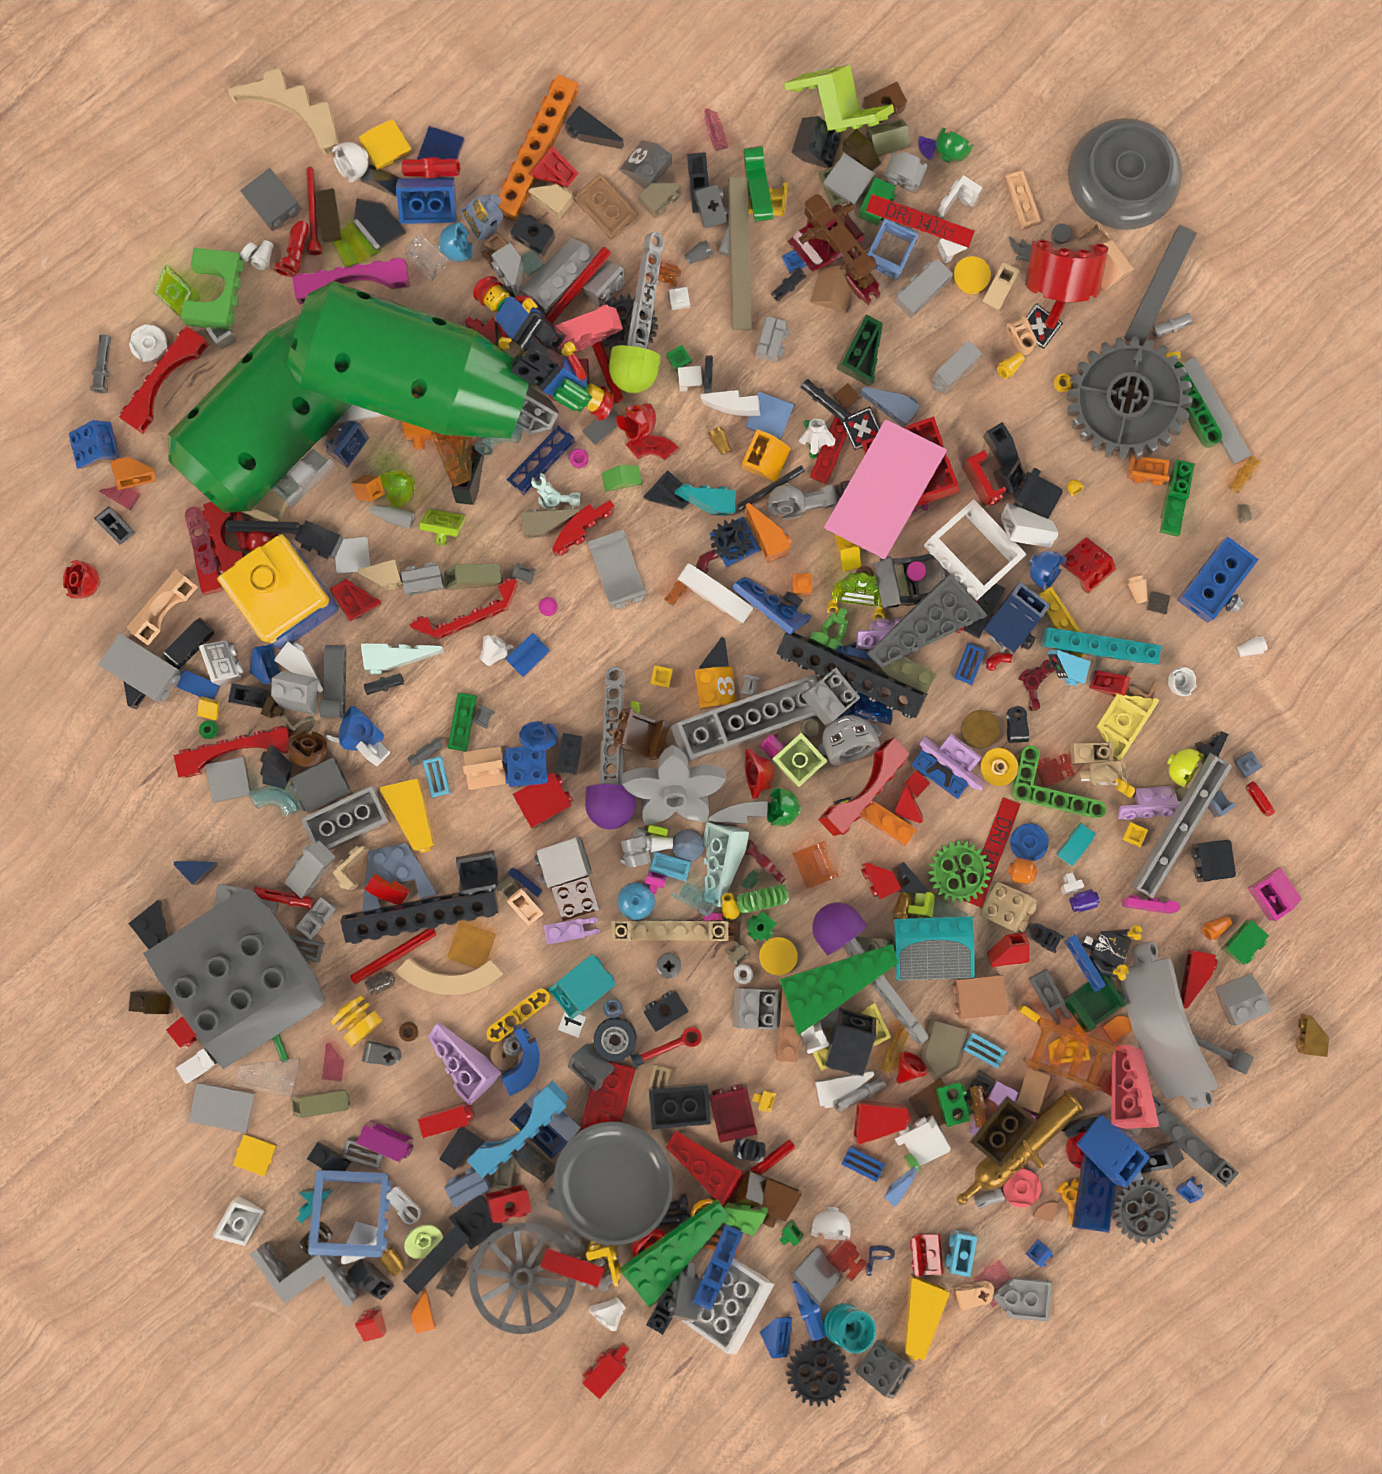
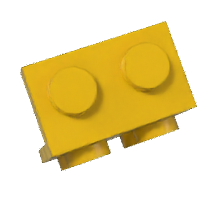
[586,1241,622,1286]

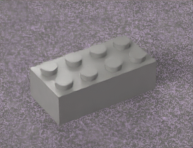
[301,786,391,851]

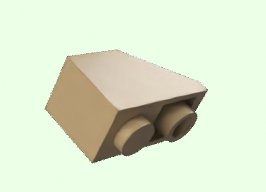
[982,262,1020,310]
[1069,742,1113,764]

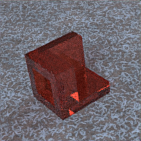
[1095,1071,1112,1097]

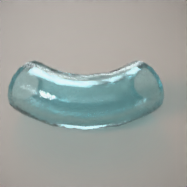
[475,424,523,455]
[249,786,301,817]

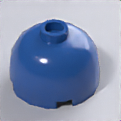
[1029,551,1066,590]

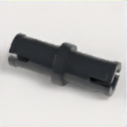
[771,268,806,302]
[364,673,404,696]

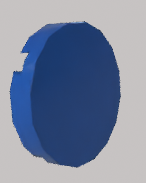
[519,721,558,750]
[1010,823,1049,861]

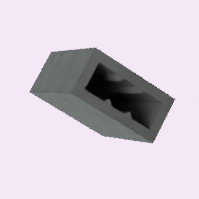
[240,168,301,231]
[291,758,353,813]

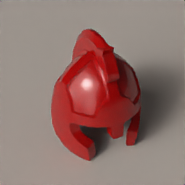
[616,403,656,441]

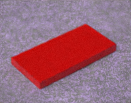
[579,1060,636,1132]

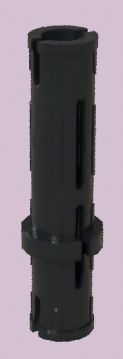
[800,379,851,423]

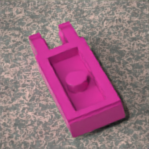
[1122,895,1181,914]

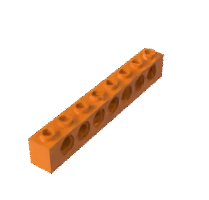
[497,74,579,222]

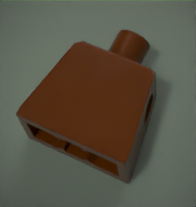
[760,1177,802,1228]

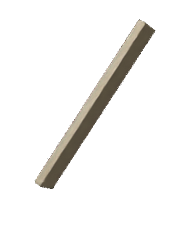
[728,177,752,331]

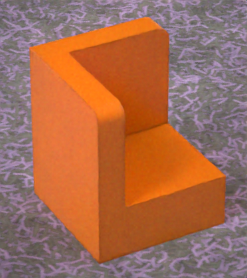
[351,475,385,502]

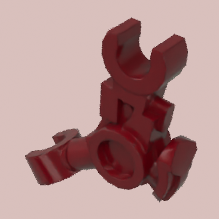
[1018,659,1055,711]
[744,839,786,884]

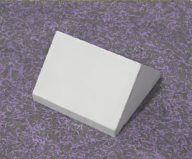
[213,1196,265,1246]

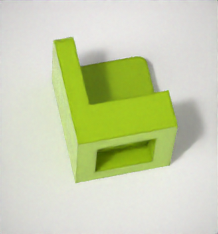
[908,892,935,918]

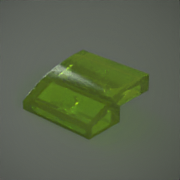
[332,222,381,268]

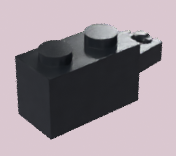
[290,520,344,560]

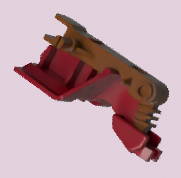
[787,194,881,305]

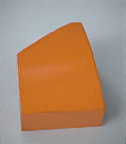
[411,1290,435,1333]

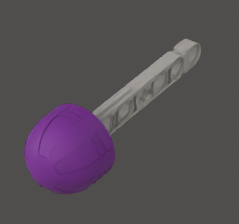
[585,666,636,829]
[812,902,929,1045]

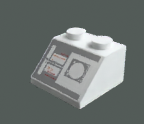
[199,641,244,686]

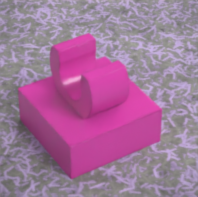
[759,734,785,759]
[645,871,667,894]

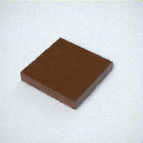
[908,1078,962,1127]

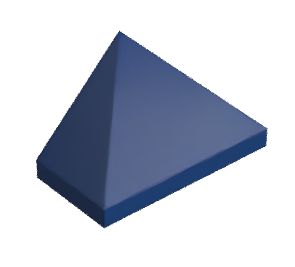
[249,645,280,684]
[760,1316,792,1359]

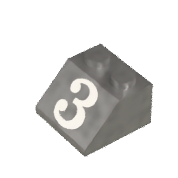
[620,140,672,189]

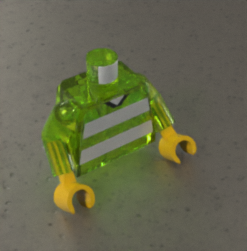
[827,573,886,620]

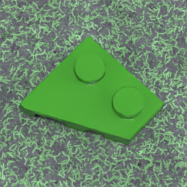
[724,1203,768,1236]

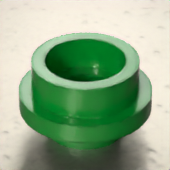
[199,720,219,740]

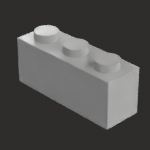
[895,258,953,318]
[285,841,336,898]

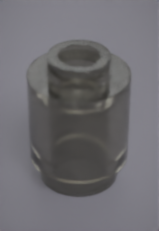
[365,969,395,995]

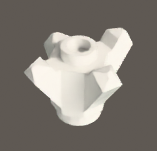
[799,419,835,455]
[479,635,515,666]
[589,1297,626,1331]

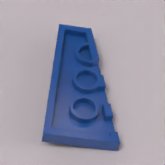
[732,577,812,634]

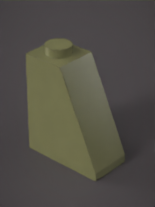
[444,564,503,590]
[291,1089,350,1118]

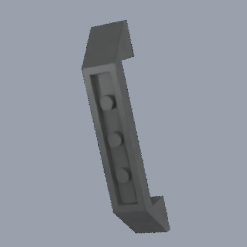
[1152,1094,1239,1188]

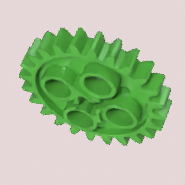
[927,840,991,903]

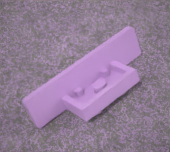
[856,617,903,649]
[919,734,985,791]
[1118,785,1181,820]

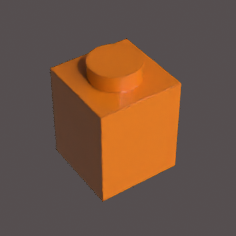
[792,573,812,596]

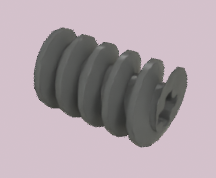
[656,952,681,979]

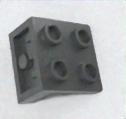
[856,1340,915,1399]

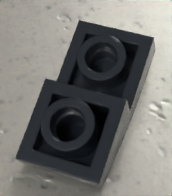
[1061,1114,1099,1138]
[646,1288,674,1335]

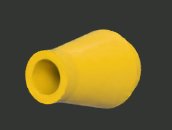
[997,352,1025,379]
[722,893,740,920]

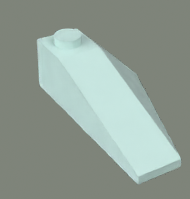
[361,644,444,675]
[703,821,749,907]

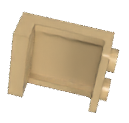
[242,479,289,522]

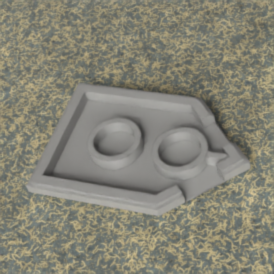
[993,1278,1052,1322]

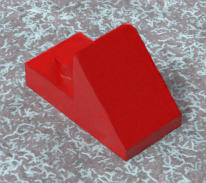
[465,316,498,346]
[1089,670,1131,697]

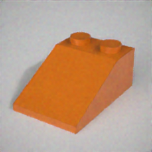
[745,503,792,563]

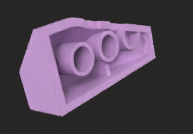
[428,1023,501,1105]

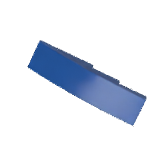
[693,1224,744,1311]

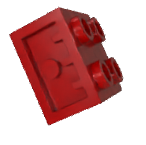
[1060,537,1116,594]

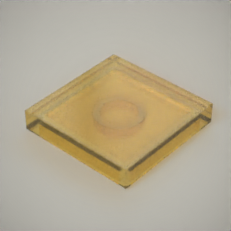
[446,922,496,969]

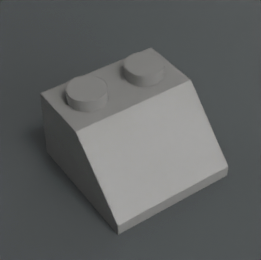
[271,671,318,715]
[1214,973,1272,1026]

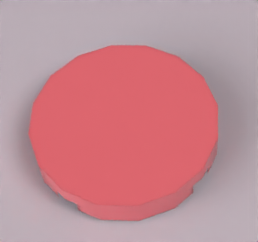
[1002,1167,1041,1208]

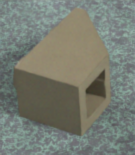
[638,183,681,218]

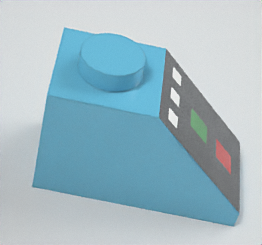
[1047,650,1091,686]

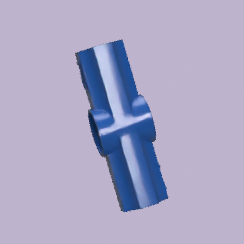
[791,1280,826,1340]

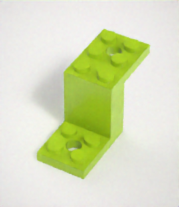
[784,64,894,132]

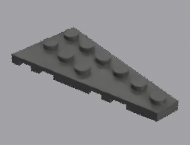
[867,574,988,668]

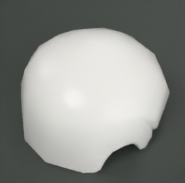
[1168,667,1197,696]

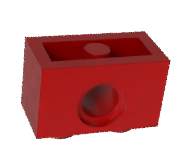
[486,1184,532,1223]

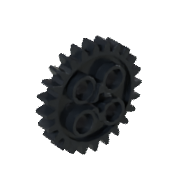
[603,294,658,351]
[786,1340,850,1407]

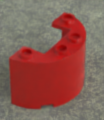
[1025,239,1109,302]

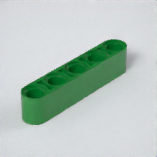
[1175,361,1222,448]

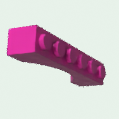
[292,258,411,305]

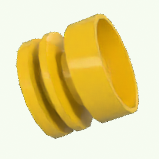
[330,995,383,1047]

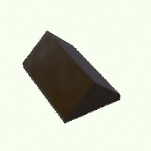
[970,1096,1038,1168]

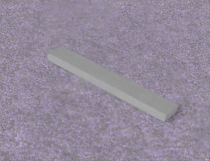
[1183,357,1251,465]

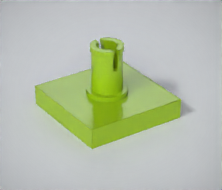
[419,508,466,546]

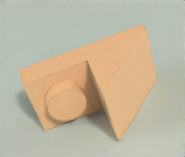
[506,888,543,926]

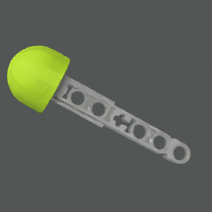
[609,232,664,393]

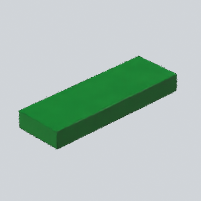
[447,692,477,752]

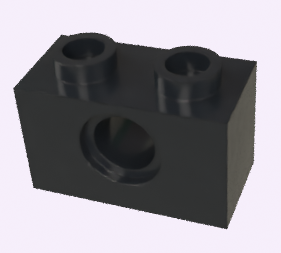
[510,213,555,257]
[556,733,583,775]
[643,990,689,1032]

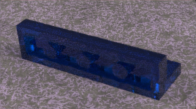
[506,425,575,496]

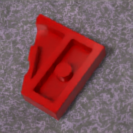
[528,146,579,188]
[330,579,382,622]

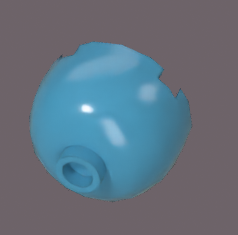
[438,223,473,262]
[617,882,655,920]

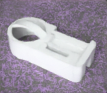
[386,1186,421,1224]

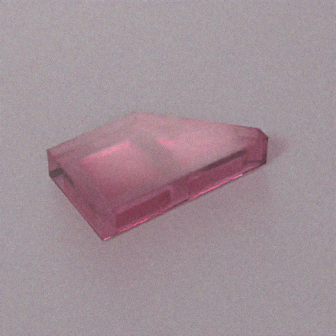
[99,485,140,511]

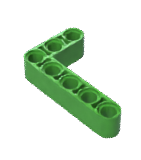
[1011,745,1107,819]

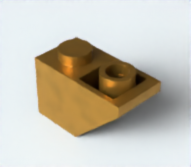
[1296,1014,1329,1057]

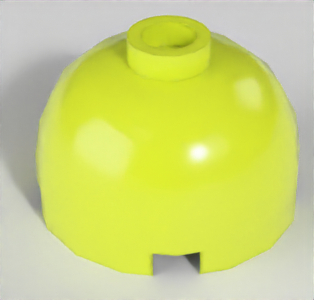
[1167,749,1204,788]

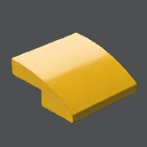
[358,119,412,170]

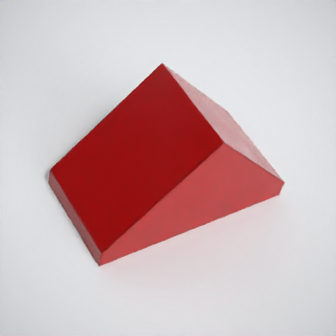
[894,783,923,823]

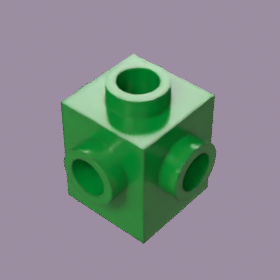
[746,911,777,941]

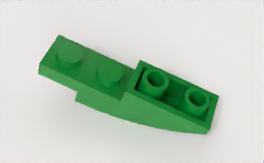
[1159,459,1195,537]

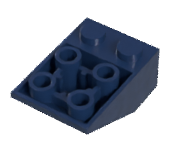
[983,582,1050,653]

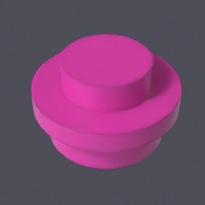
[539,597,558,616]

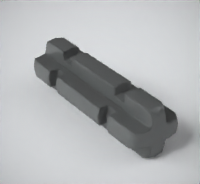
[407,737,443,766]

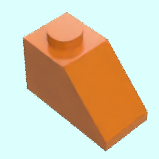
[110,457,156,490]

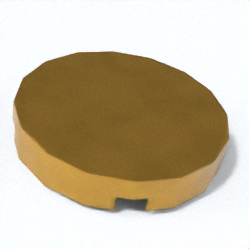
[961,710,1000,748]

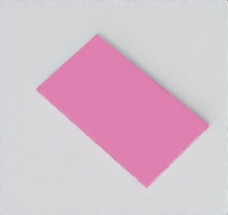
[824,419,947,559]

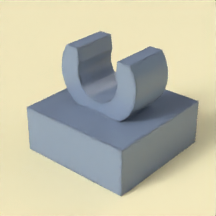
[1234,751,1262,778]

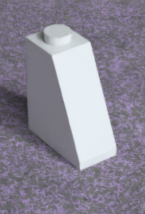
[1000,503,1059,548]

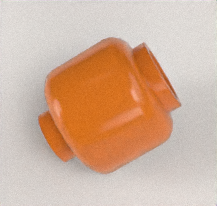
[1008,858,1038,885]

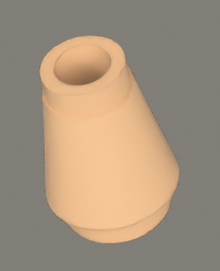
[1127,574,1148,604]

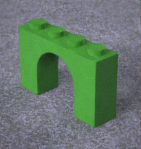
[181,248,244,331]

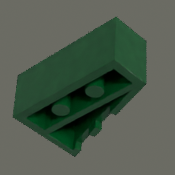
[836,314,883,387]

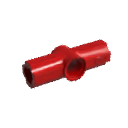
[401,157,461,178]

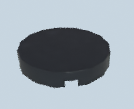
[704,355,713,394]

